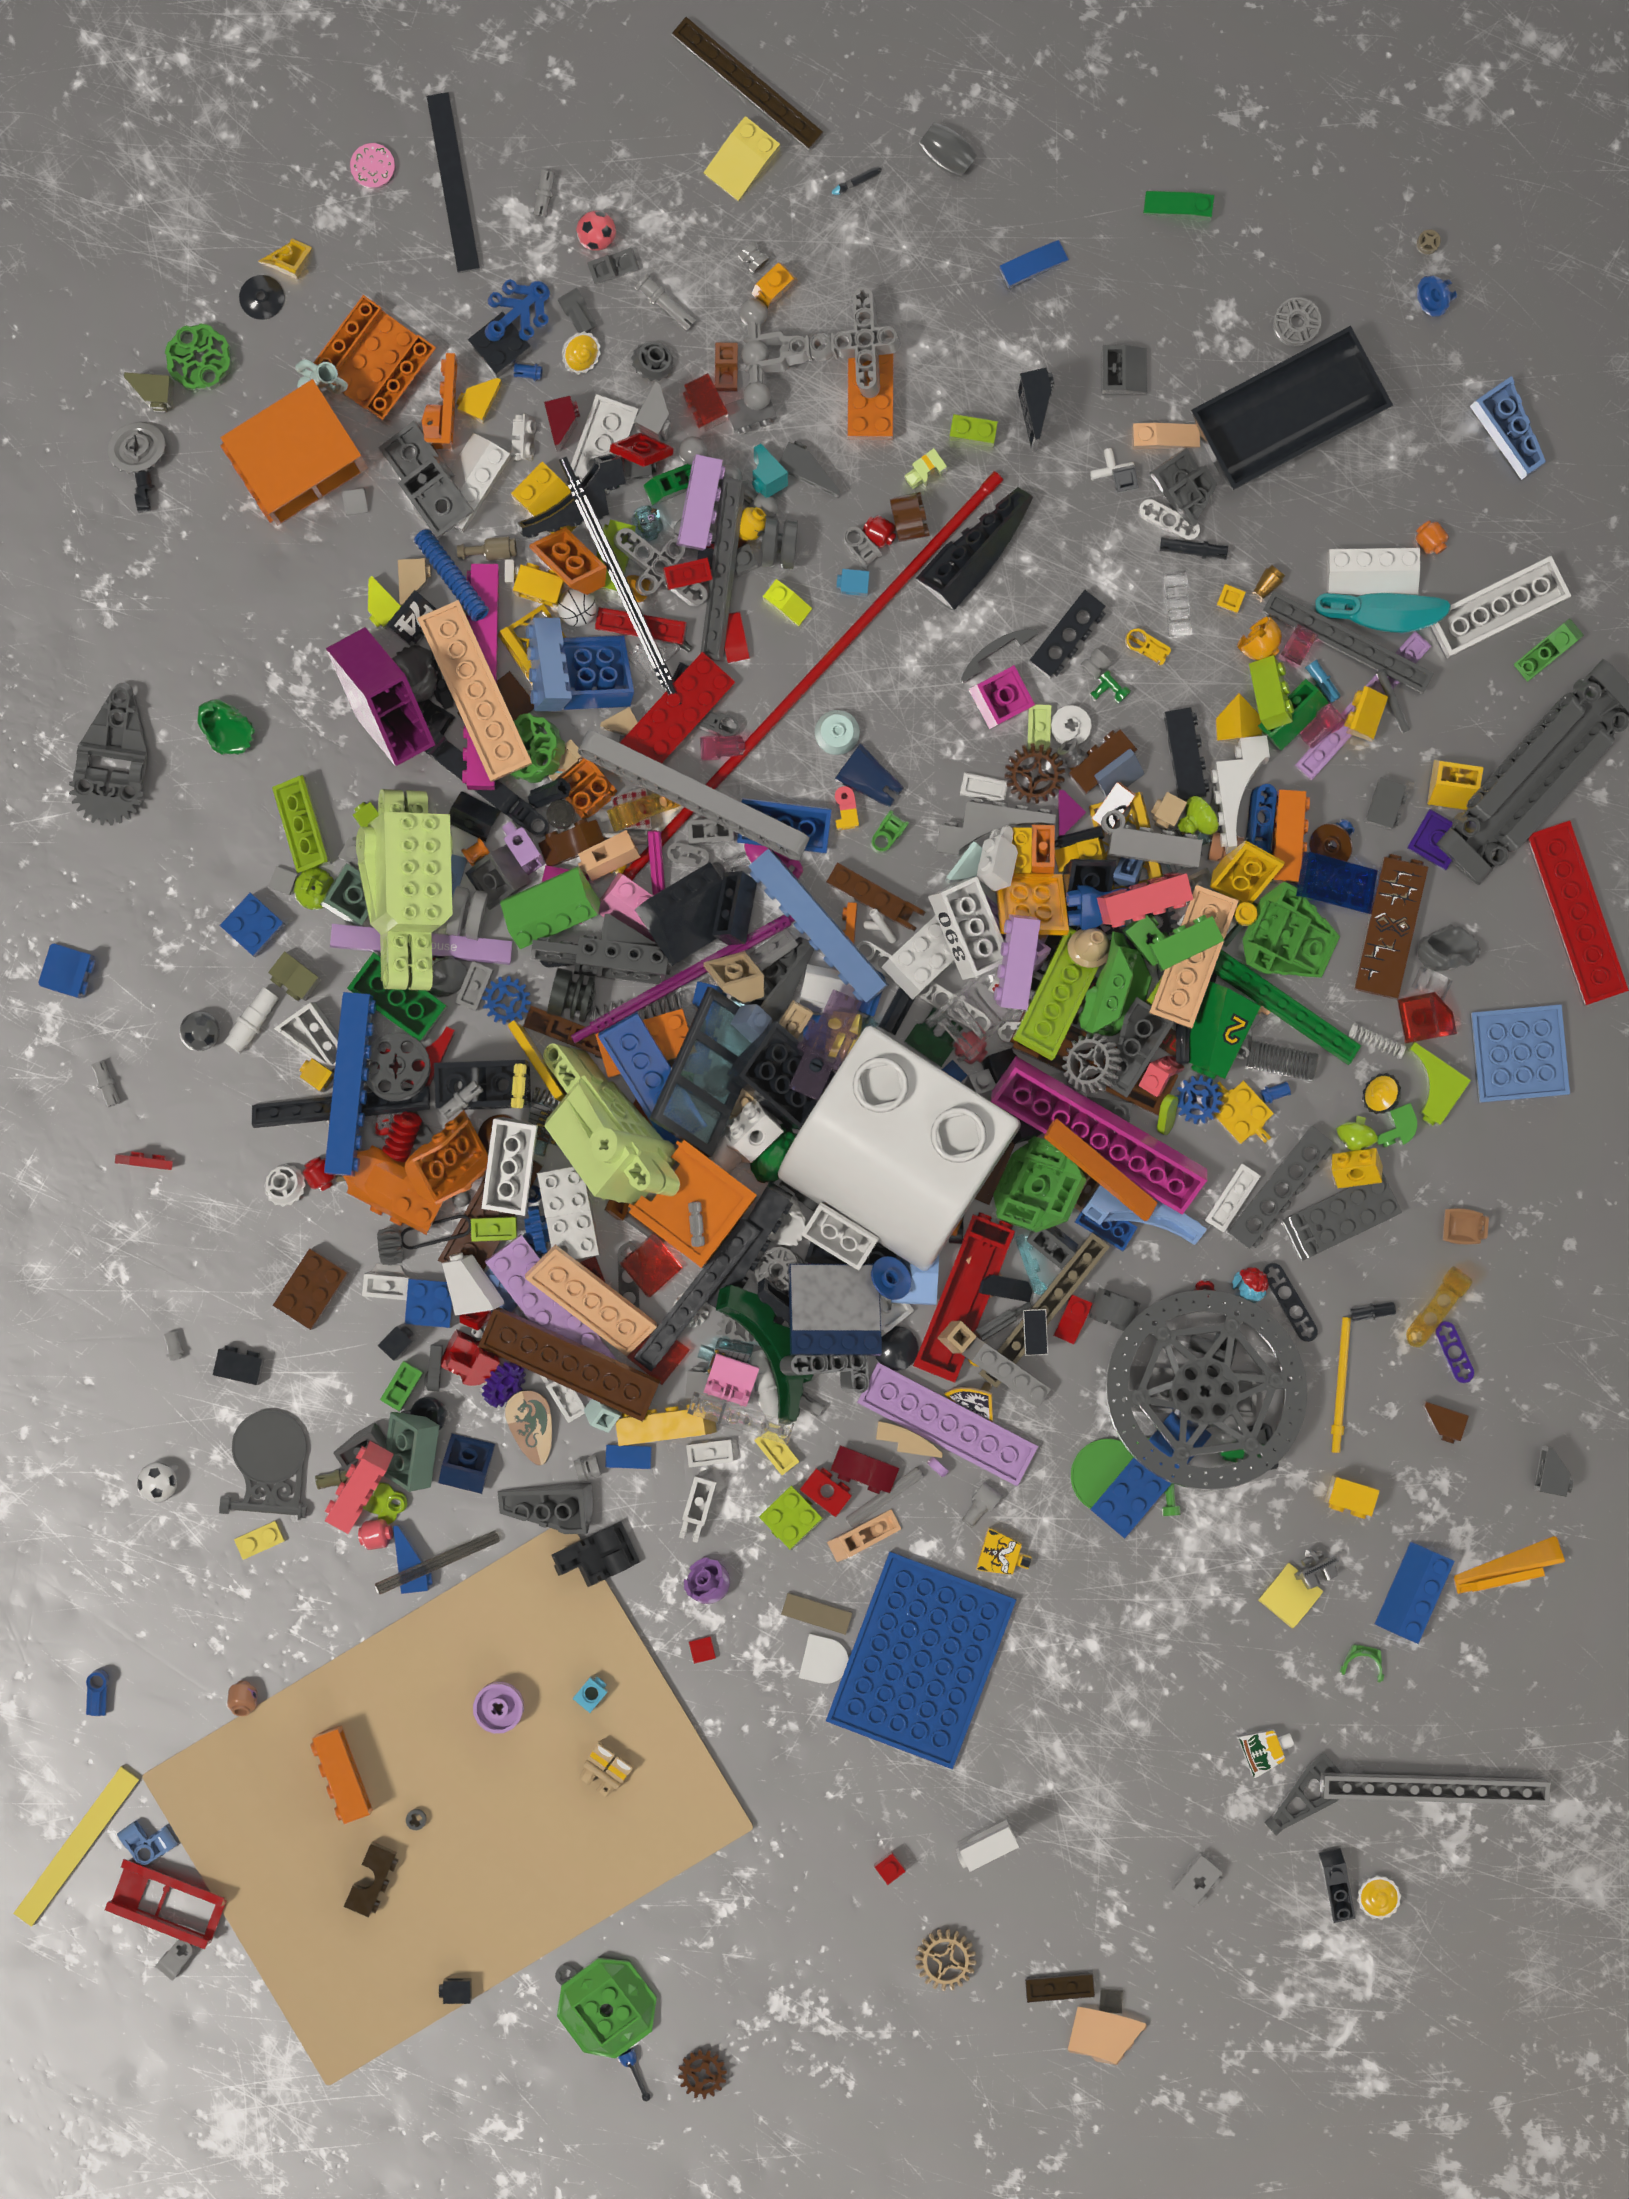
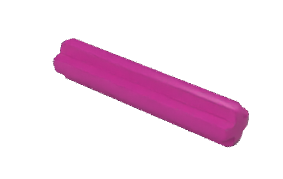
[648,830,665,895]

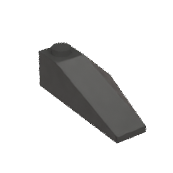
[1108,997,1174,1098]

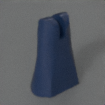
[834,743,904,807]

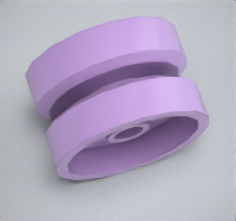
[473,1682,524,1734]

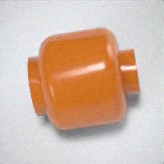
[1415,520,1449,555]

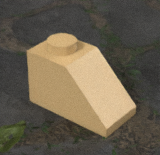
[398,558,431,606]

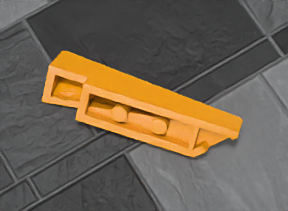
[1454,1536,1565,1594]

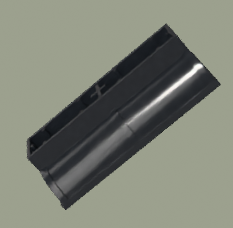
[1190,325,1393,490]

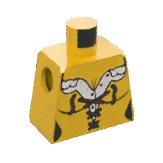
[976,1527,1032,1575]

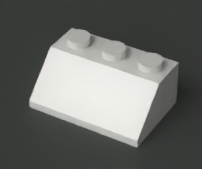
[801,1202,879,1271]

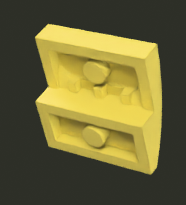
[1258,1563,1324,1629]

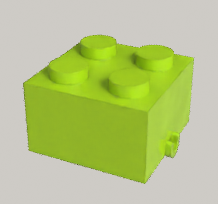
[759,1486,824,1550]

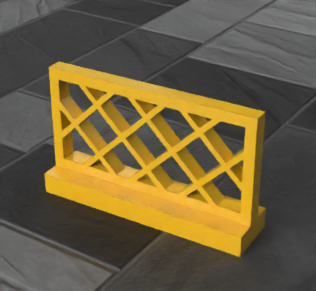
[498,604,567,686]
[1089,792,1164,890]

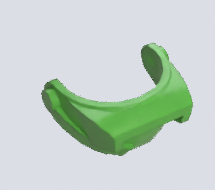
[1340,1644,1384,1683]

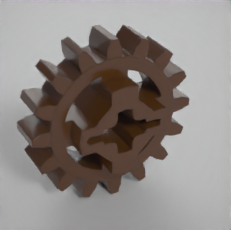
[678,2049,727,2099]

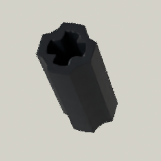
[528,778,571,809]
[878,987,916,1036]

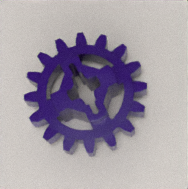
[482,1362,526,1408]

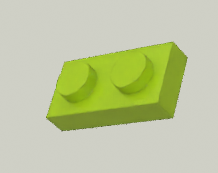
[471,1216,518,1241]

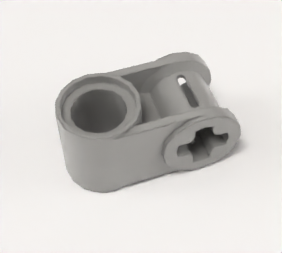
[843,526,883,570]
[155,1940,196,1981]

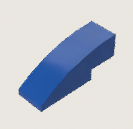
[999,240,1069,289]

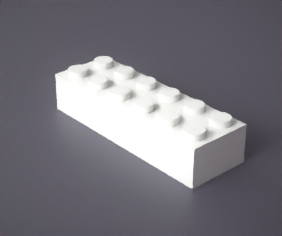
[1431,556,1571,659]

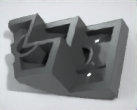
[1150,448,1217,527]

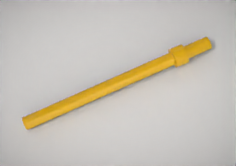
[1331,1317,1351,1453]

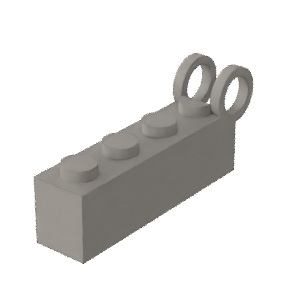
[1101,810,1203,869]

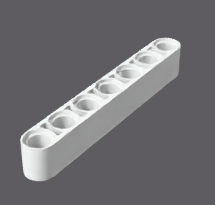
[856,941,990,1034]

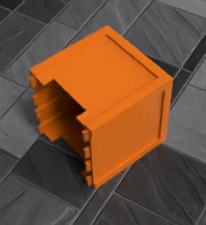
[628,1140,757,1268]

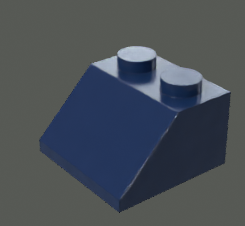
[438,1433,495,1494]

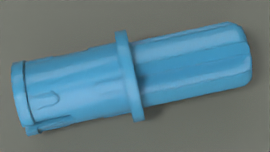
[1305,660,1340,703]

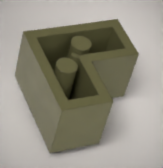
[268,951,322,1001]

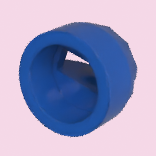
[1336,819,1355,836]

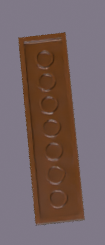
[478,1307,661,1422]

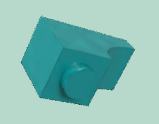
[752,443,788,498]

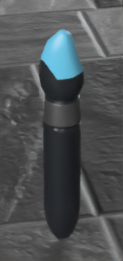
[832,167,882,195]

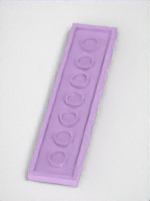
[485,1234,618,1400]
[857,1363,1038,1486]

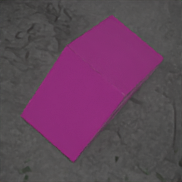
[1058,790,1086,836]

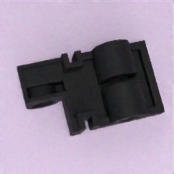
[551,1521,640,1587]

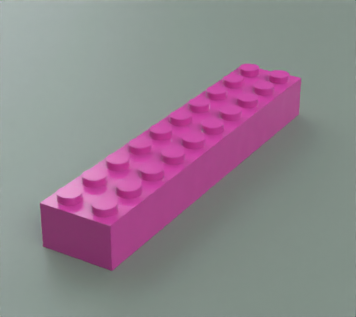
[991,1056,1207,1215]

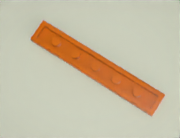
[1044,1119,1158,1221]

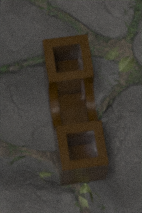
[344,1842,399,1918]

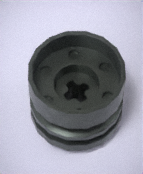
[547,968,596,1023]

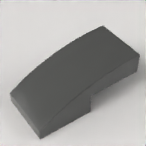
[587,248,640,284]

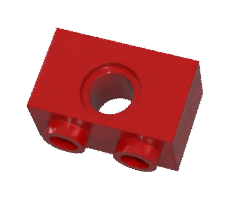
[800,1467,852,1518]

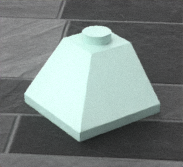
[946,841,982,883]

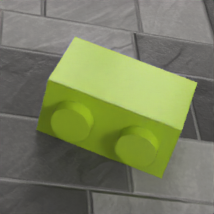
[949,414,998,447]

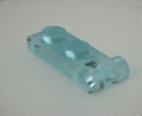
[1014,1234,1047,1295]

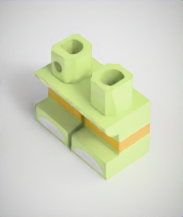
[905,448,947,490]

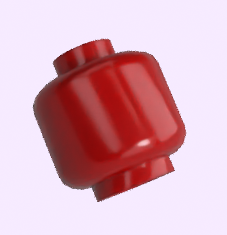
[862,515,897,549]
[303,1156,336,1191]

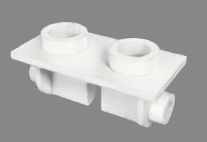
[511,414,536,462]

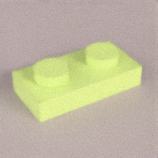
[1027,705,1051,751]

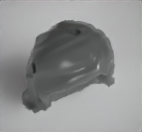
[392,645,438,702]
[1418,924,1481,971]

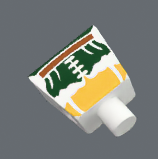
[1237,1729,1294,1778]

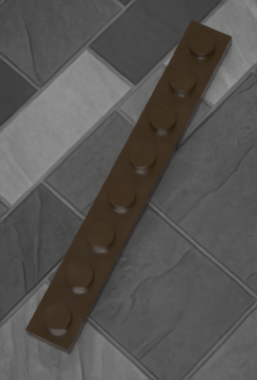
[671,17,823,150]

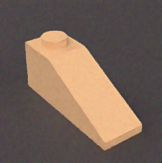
[1132,423,1200,450]
[827,1509,901,1562]

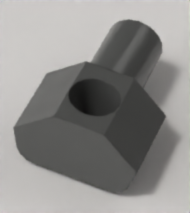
[1188,1333,1237,1365]

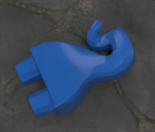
[1066,886,1129,930]

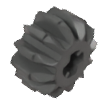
[377,1227,403,1265]

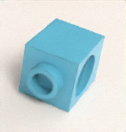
[573,1676,608,1713]

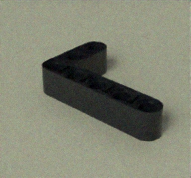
[424,725,520,815]

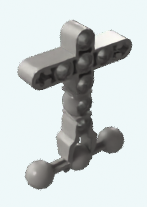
[740,287,901,410]
[613,436,778,606]

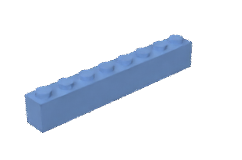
[748,848,889,1003]

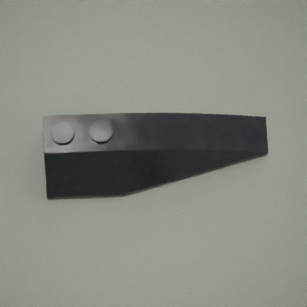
[916,487,1033,610]

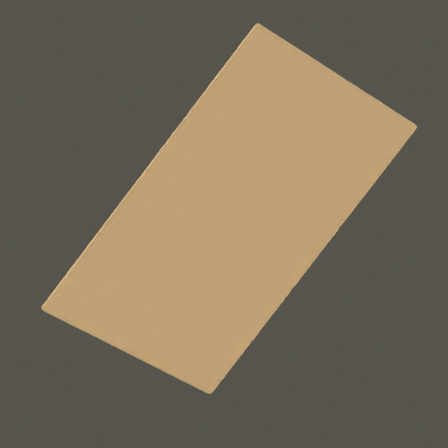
[143,1528,753,2085]

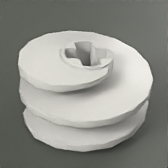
[1051,705,1092,745]

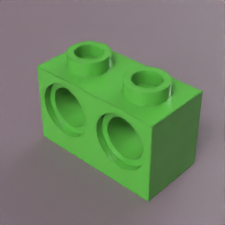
[380,1361,424,1411]

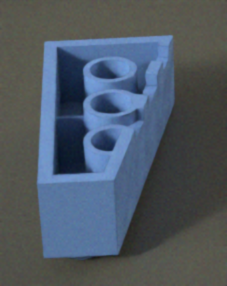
[1470,376,1546,480]
[526,618,572,711]

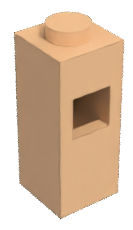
[578,830,640,881]

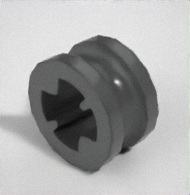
[406,1809,427,1830]

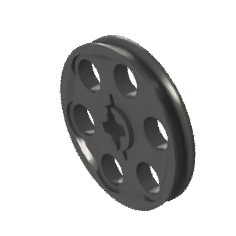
[365,1033,431,1101]

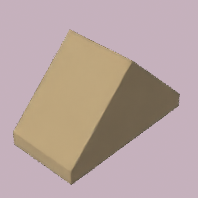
[600,707,638,736]

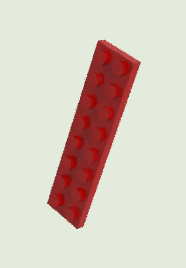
[1528,820,1629,1006]

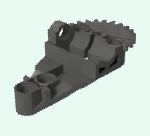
[69,683,147,826]

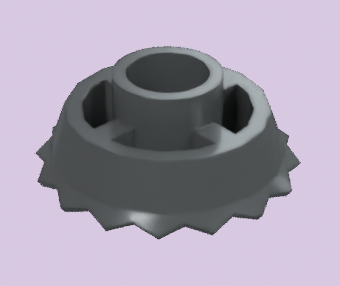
[631,342,674,381]

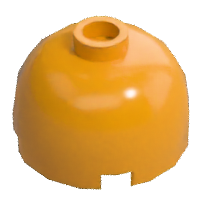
[1237,616,1282,661]

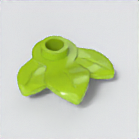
[363,1482,407,1525]

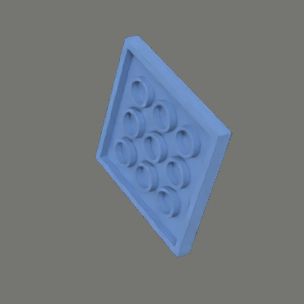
[1471,1004,1570,1103]

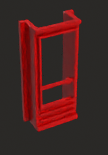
[105,1859,227,1949]

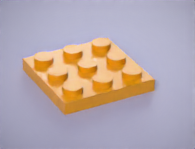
[996,873,1069,935]

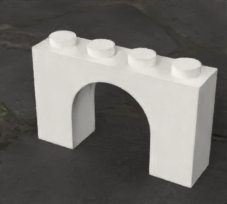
[956,1817,1019,1872]

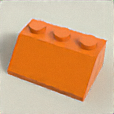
[529,527,607,595]

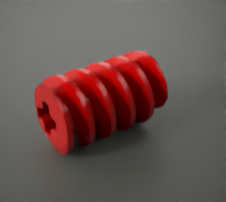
[382,1111,422,1162]

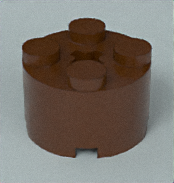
[890,492,930,542]

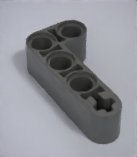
[780,1355,869,1394]

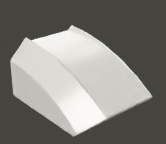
[799,964,856,1016]

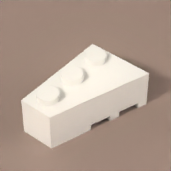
[274,1002,338,1071]

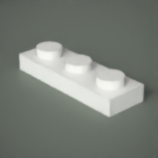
[1205,1164,1261,1233]

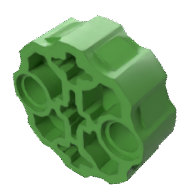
[165,324,233,392]
[510,714,565,783]

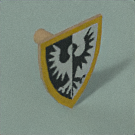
[944,1382,993,1422]

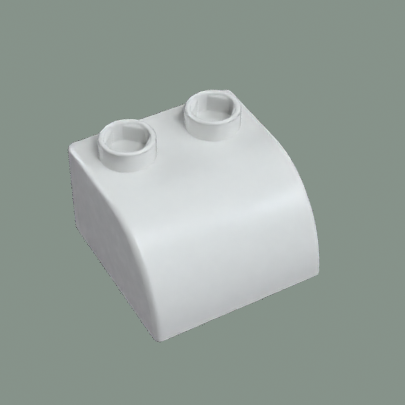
[778,1026,1021,1271]

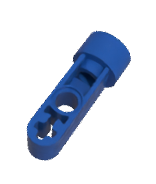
[1245,784,1277,855]

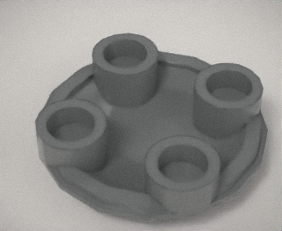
[427,956,467,997]

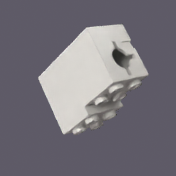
[537,1167,601,1260]

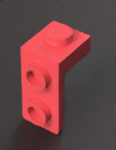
[1139,1056,1185,1097]

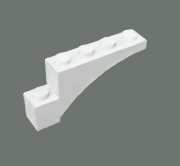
[1211,735,1270,854]

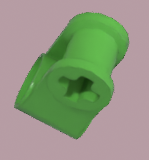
[871,810,909,854]

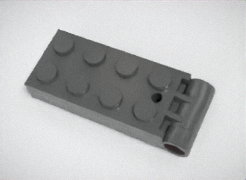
[1282,1172,1402,1261]

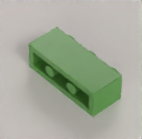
[1149,915,1224,971]

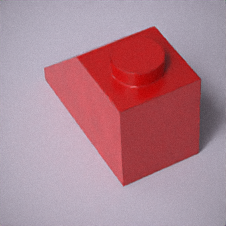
[1053,1295,1093,1344]

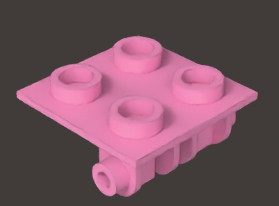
[703,1353,759,1407]

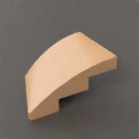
[1068,2007,1147,2065]

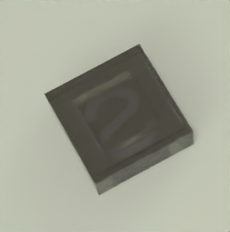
[1099,1988,1123,2014]

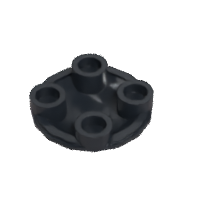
[875,1326,919,1371]

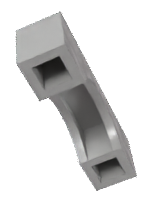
[962,1337,1051,1408]

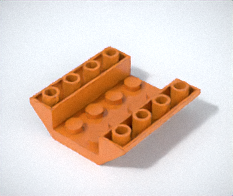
[313,295,436,421]

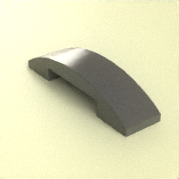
[960,629,1039,684]

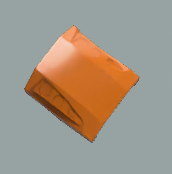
[562,758,617,819]

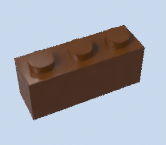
[1068,729,1138,795]

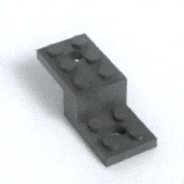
[378,421,474,538]

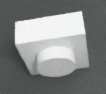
[505,560,519,585]

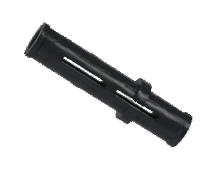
[1160,537,1228,560]

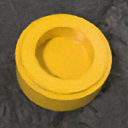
[1235,902,1257,926]

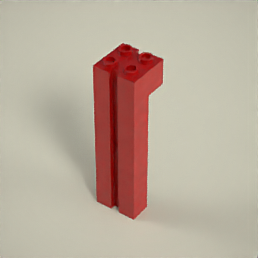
[913,1212,1016,1383]

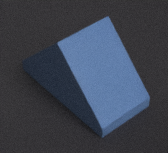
[1113,857,1144,887]

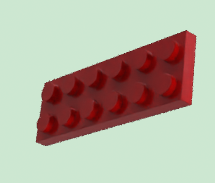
[620,652,735,764]

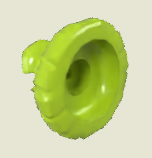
[1177,796,1219,835]
[294,868,334,910]

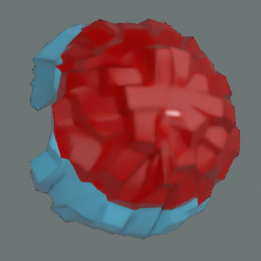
[1232,1267,1268,1303]

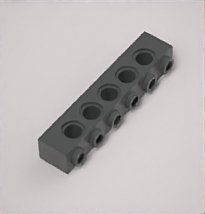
[1227,1126,1334,1249]

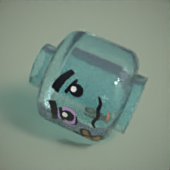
[631,506,663,541]

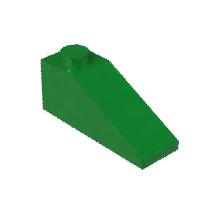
[1143,191,1214,222]
[643,464,692,506]

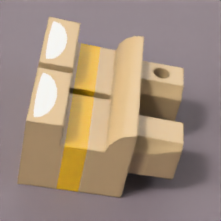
[580,1742,634,1797]

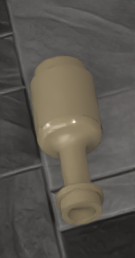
[457,536,517,561]

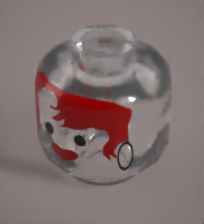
[369,1113,398,1140]

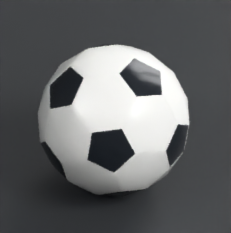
[137,1462,177,1503]

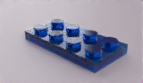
[1296,852,1378,914]

